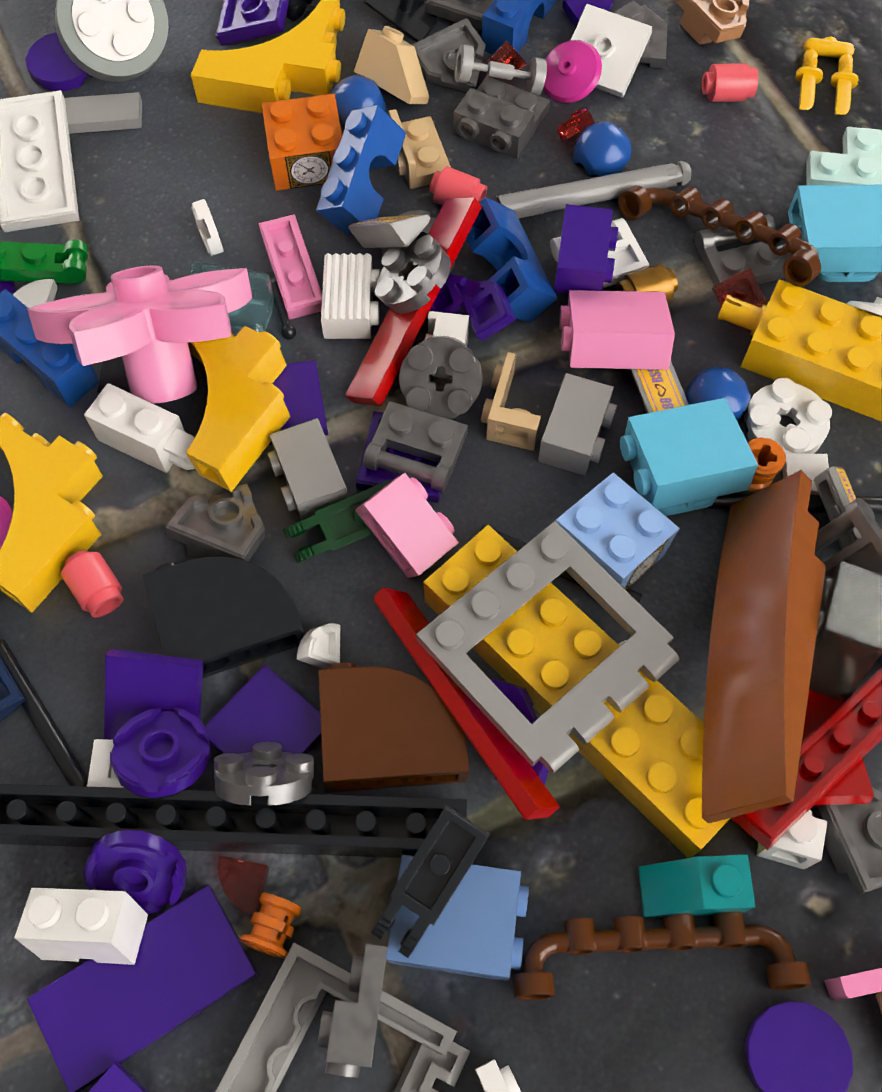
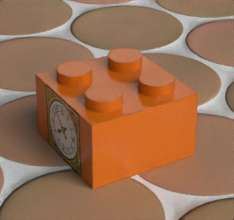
[261,93,342,191]

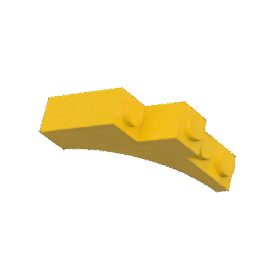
[191,0,345,114]
[185,326,291,492]
[0,413,103,613]

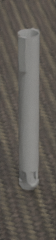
[496,161,691,219]

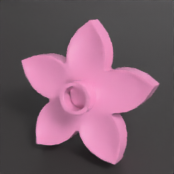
[27,266,252,404]

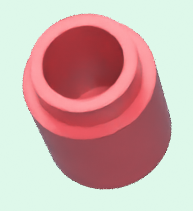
[702,63,758,102]
[429,166,487,206]
[61,550,124,618]

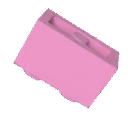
[355,473,459,578]

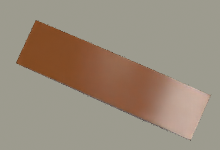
[702,470,826,823]

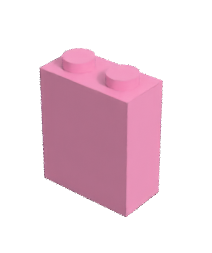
[559,290,675,370]

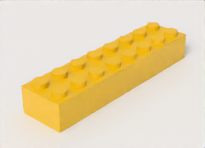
[424,525,730,858]

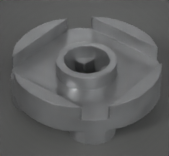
[375,234,451,314]
[399,336,483,419]
[214,742,314,806]

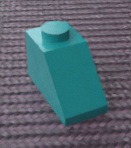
[638,855,755,918]

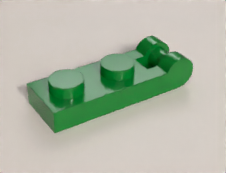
[0,239,88,284]

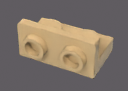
[388,109,451,189]

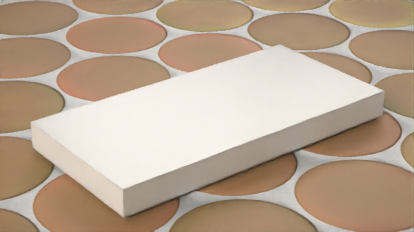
[0,90,80,232]

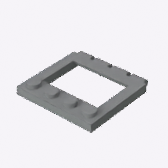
[416,521,679,773]
[215,943,470,1092]

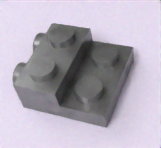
[454,76,550,159]
[318,944,388,1078]

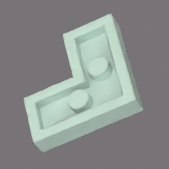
[806,127,882,185]

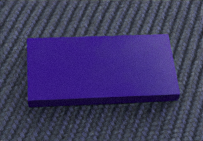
[27,885,258,1092]

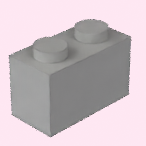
[538,373,617,476]
[267,418,348,521]

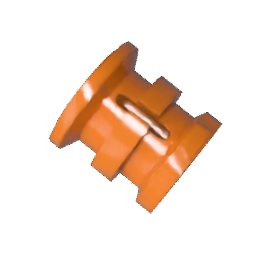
[748,437,786,492]
[240,892,302,959]

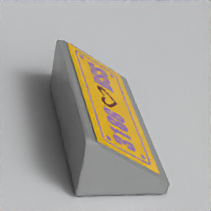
[348,214,431,248]
[630,361,689,413]
[814,466,862,550]

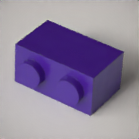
[554,204,618,294]

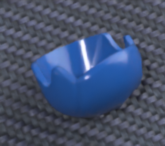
[331,74,387,126]
[573,122,632,176]
[685,366,751,422]

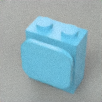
[788,184,882,282]
[620,398,758,516]

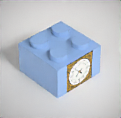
[556,473,680,590]

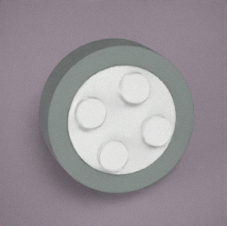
[55,0,169,82]

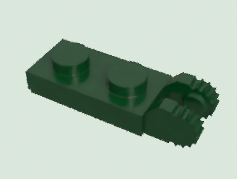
[283,479,393,563]

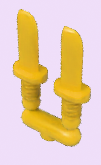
[795,36,858,115]

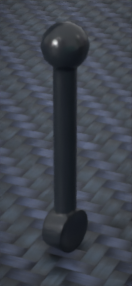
[266,271,296,340]

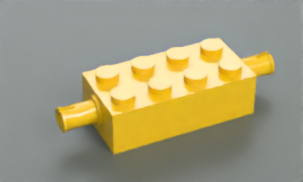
[717,279,882,422]

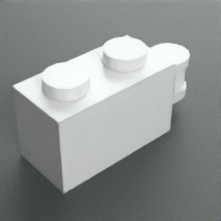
[84,383,195,473]

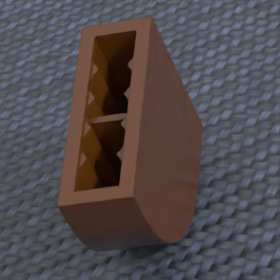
[319,662,470,793]

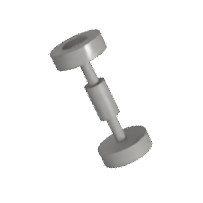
[454,44,547,96]

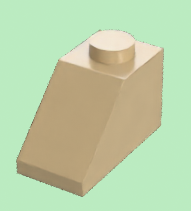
[354,26,429,104]

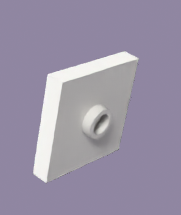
[571,4,652,98]

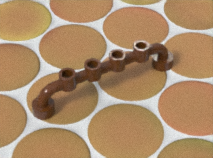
[618,185,821,287]
[513,912,811,1000]

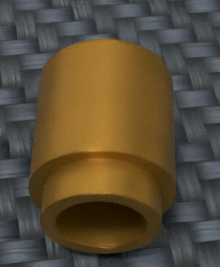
[616,263,678,303]

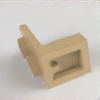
[481,352,541,451]

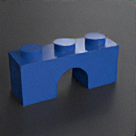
[482,0,557,62]
[316,105,406,235]
[466,197,558,323]
[0,289,99,408]

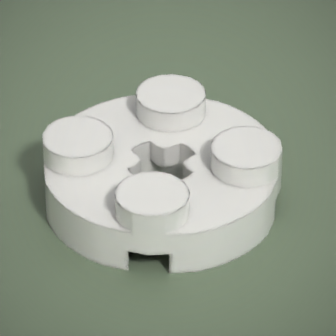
[744,378,832,454]

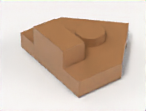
[675,0,749,45]

